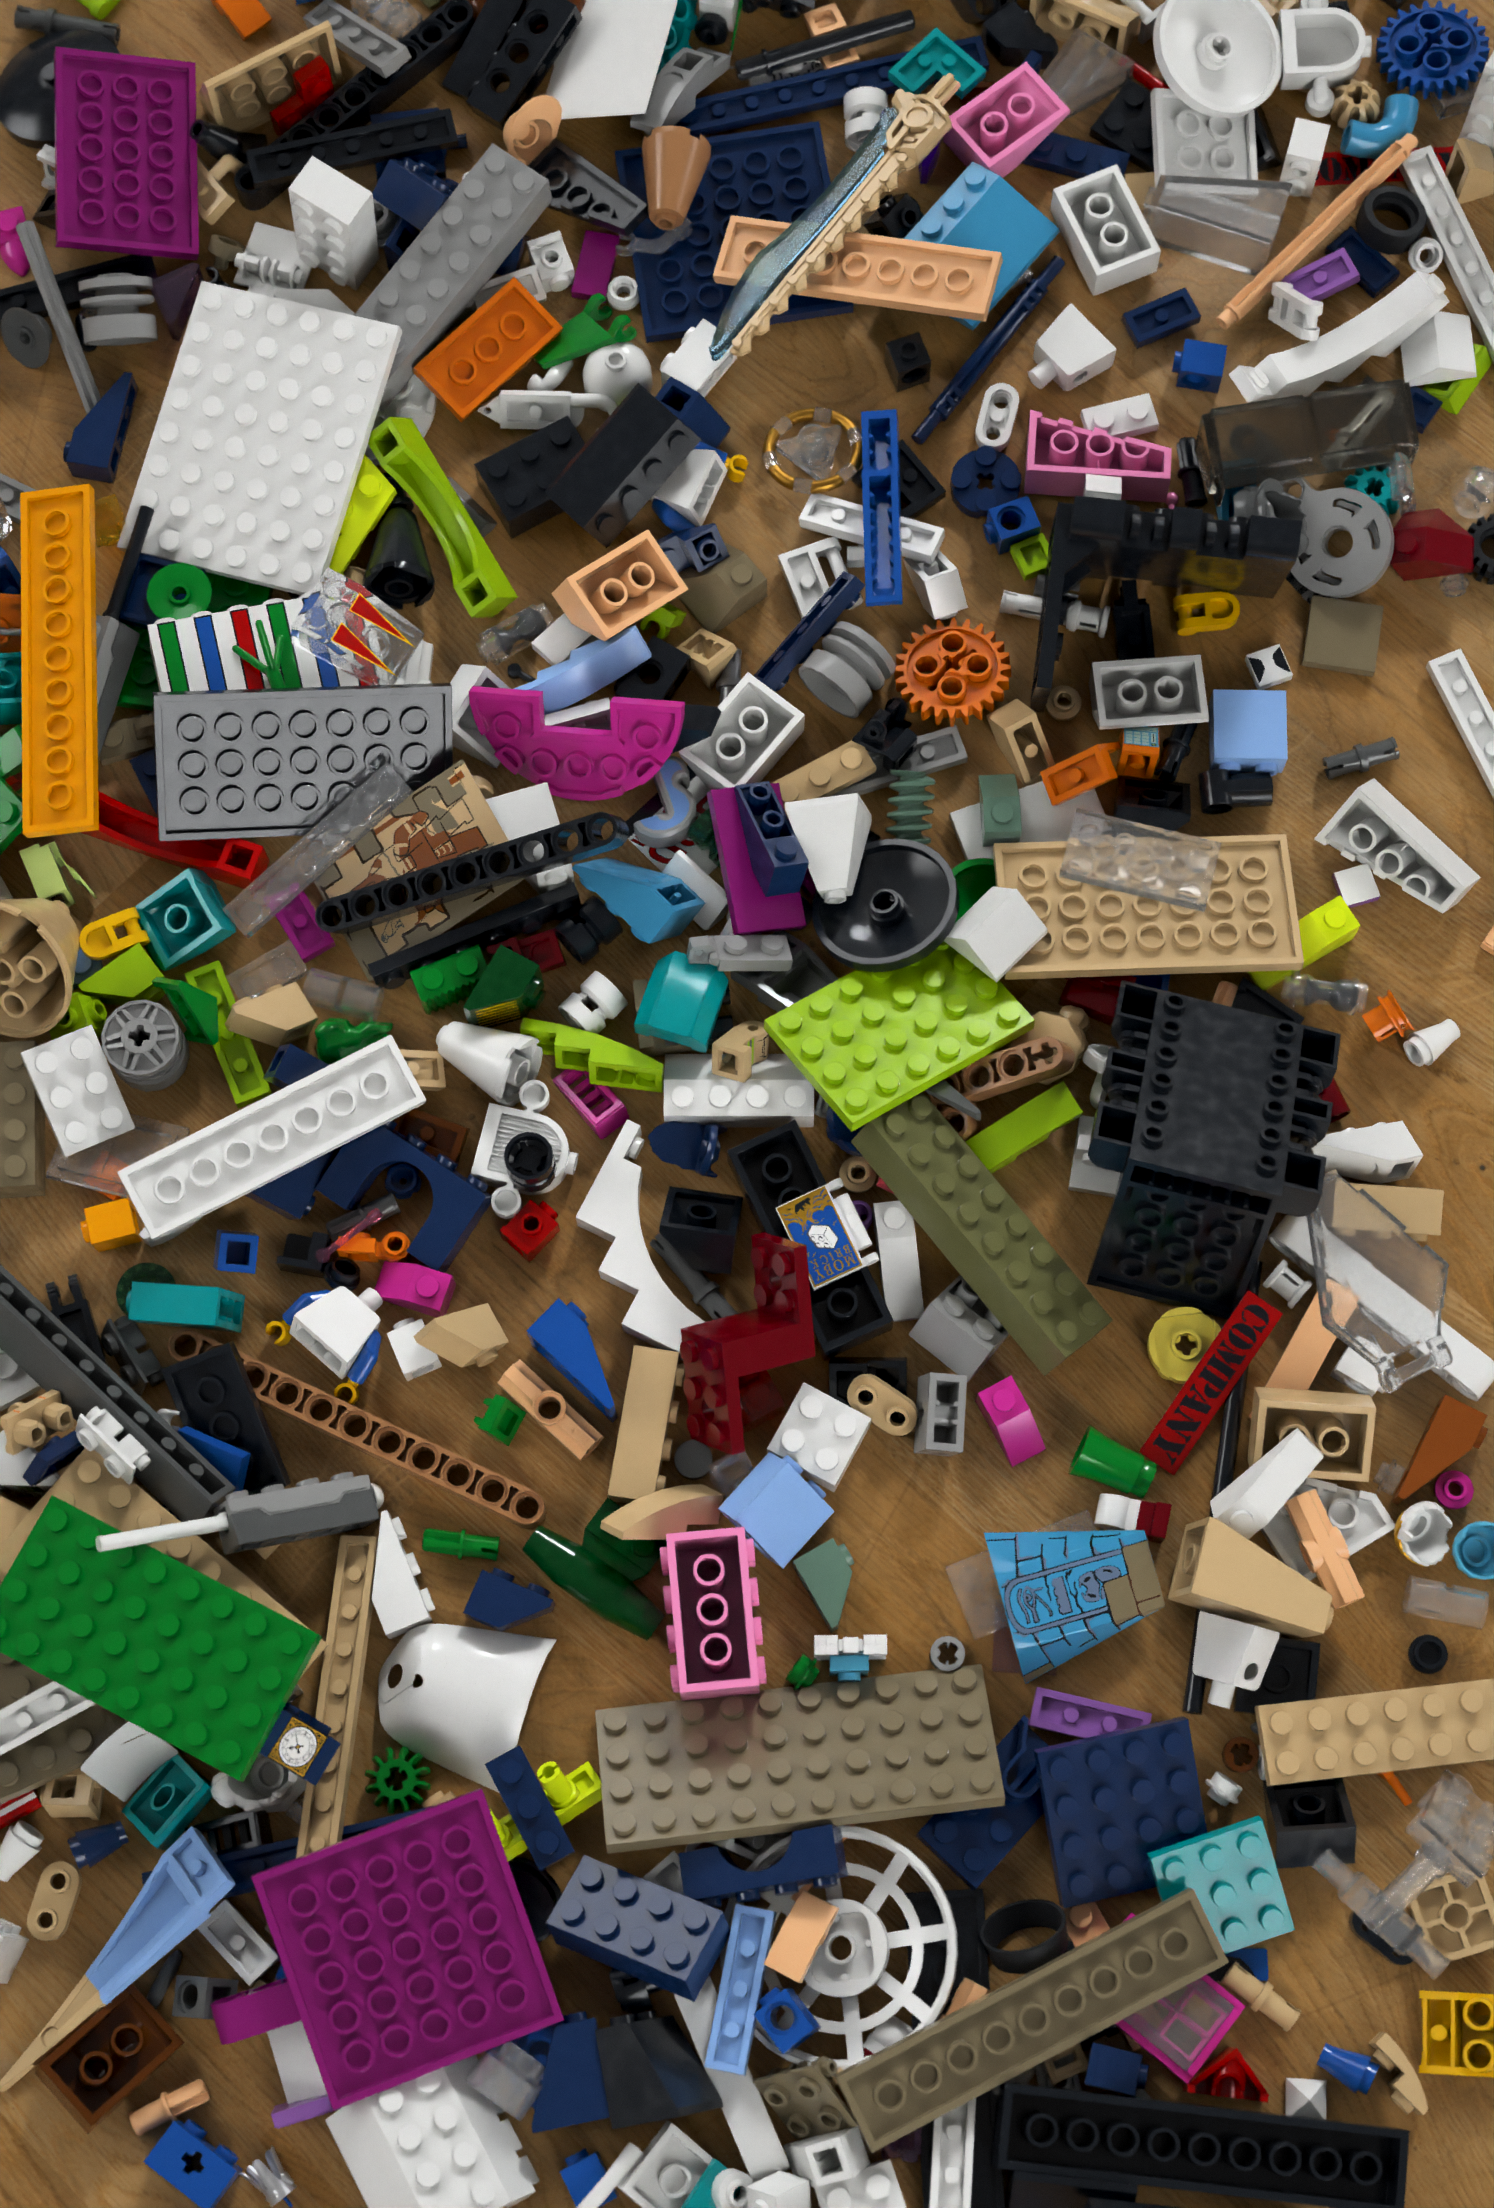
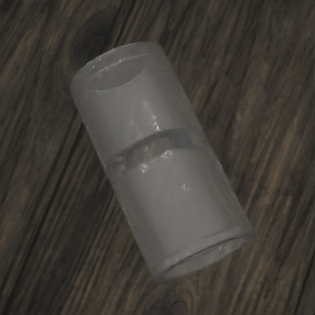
[303,967,385,1022]
[1403,1575,1489,1630]

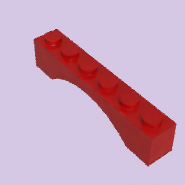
[80,791,270,893]

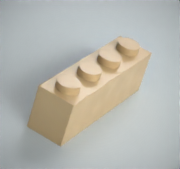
[608,1345,685,1504]

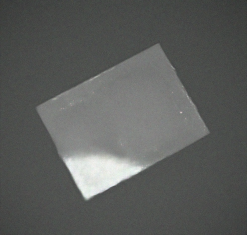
[46,1113,190,1199]

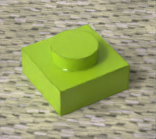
[1010,532,1049,581]

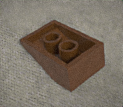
[35,1983,184,2134]

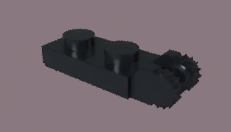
[45,1274,109,1367]

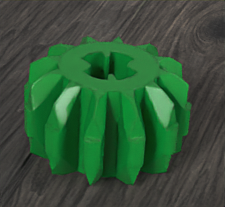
[365,1746,432,1814]

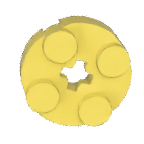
[1147,1307,1221,1384]

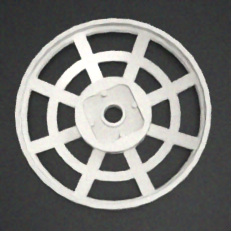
[720,1825,958,2070]

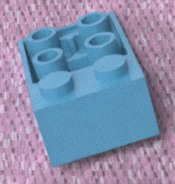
[572,857,705,944]

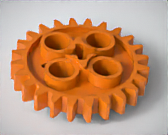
[894,618,1011,727]

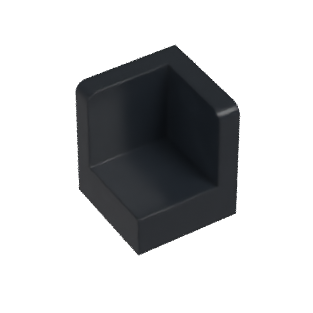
[276,1231,333,1278]

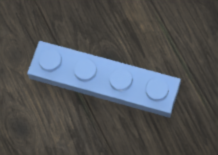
[704,1904,777,2075]

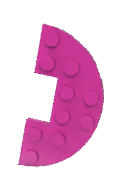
[468,686,685,801]

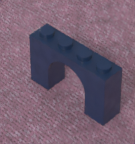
[245,1043,343,1220]
[315,1120,492,1272]

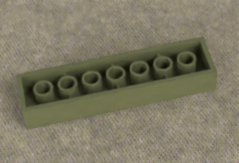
[851,1092,1113,1376]

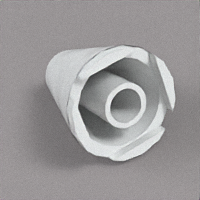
[436,1021,543,1107]

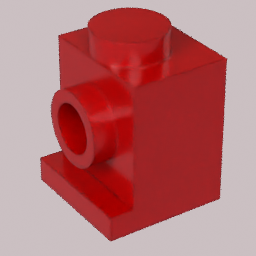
[499,1199,560,1263]

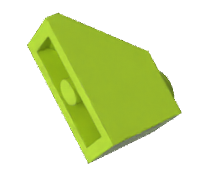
[78,942,165,1006]

